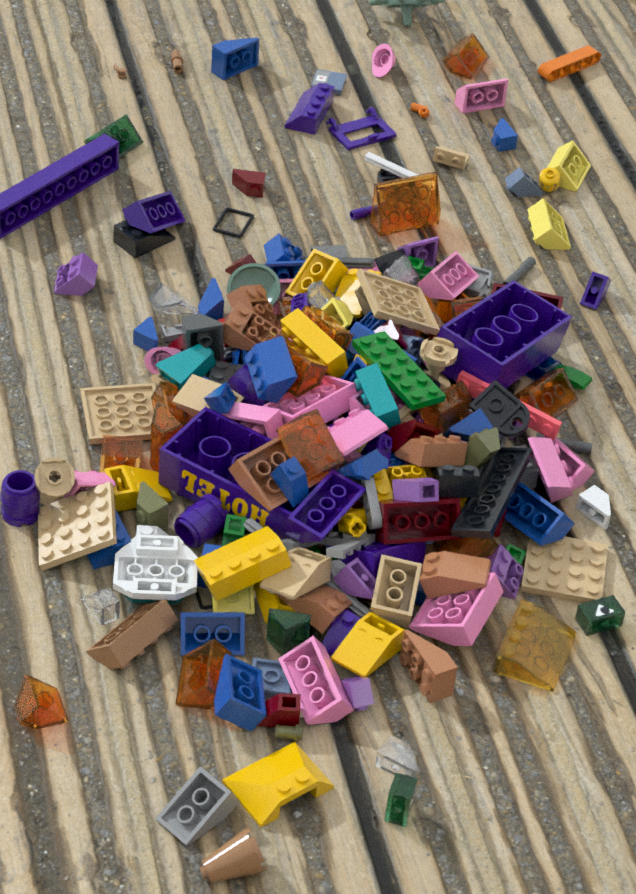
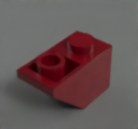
[257,693,301,727]

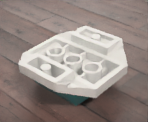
[113,534,198,605]

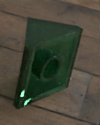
[266,608,311,656]

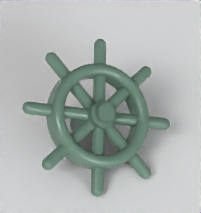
[369,0,445,26]

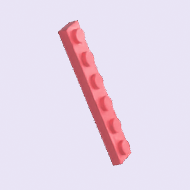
[454,370,562,440]

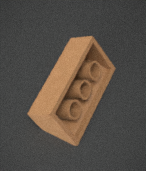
[86,599,178,670]

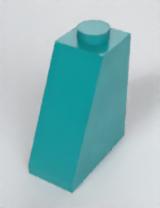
[156,344,216,390]

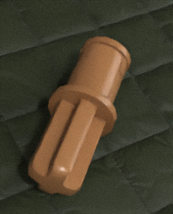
[171,49,183,74]

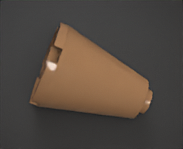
[199,827,267,883]

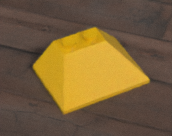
[222,742,334,828]

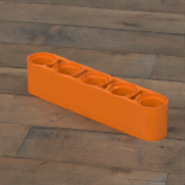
[538,45,601,82]

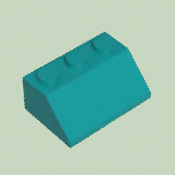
[354,363,401,429]

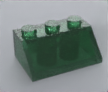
[84,114,143,158]

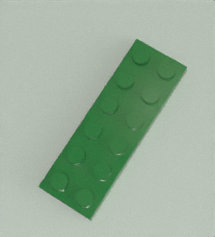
[352,331,446,411]

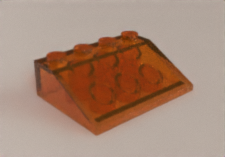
[370,172,441,236]

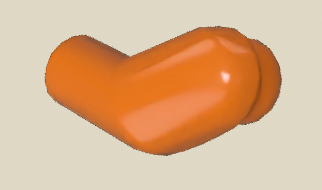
[410,103,430,118]

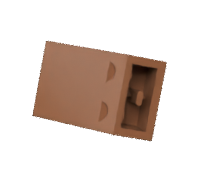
[226,284,281,329]
[222,301,283,351]
[399,629,458,703]

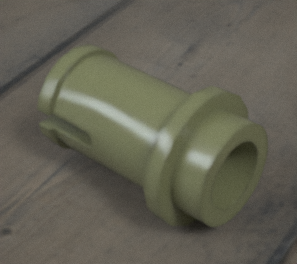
[275,724,303,742]

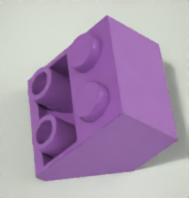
[54,252,98,296]
[480,543,524,599]

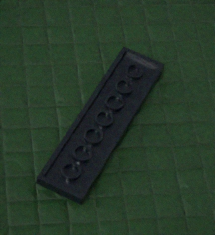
[451,447,533,539]

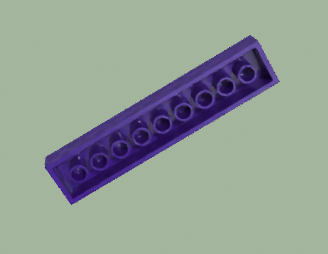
[0,134,119,239]

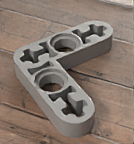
[358,475,382,530]

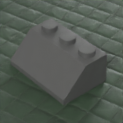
[182,313,224,361]

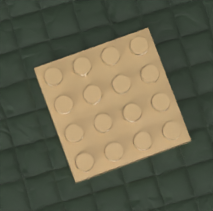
[356,269,440,336]
[80,383,166,445]
[38,481,117,571]
[520,537,608,606]

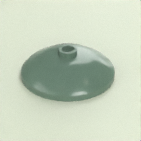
[227,263,281,306]

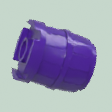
[227,363,269,406]
[0,470,41,527]
[174,493,229,548]

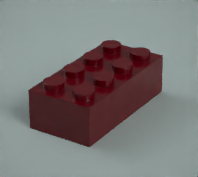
[376,497,461,544]

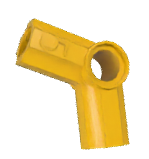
[337,507,368,537]

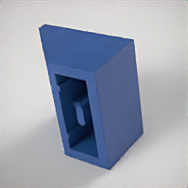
[263,233,303,262]

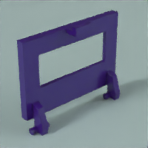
[326,107,397,151]

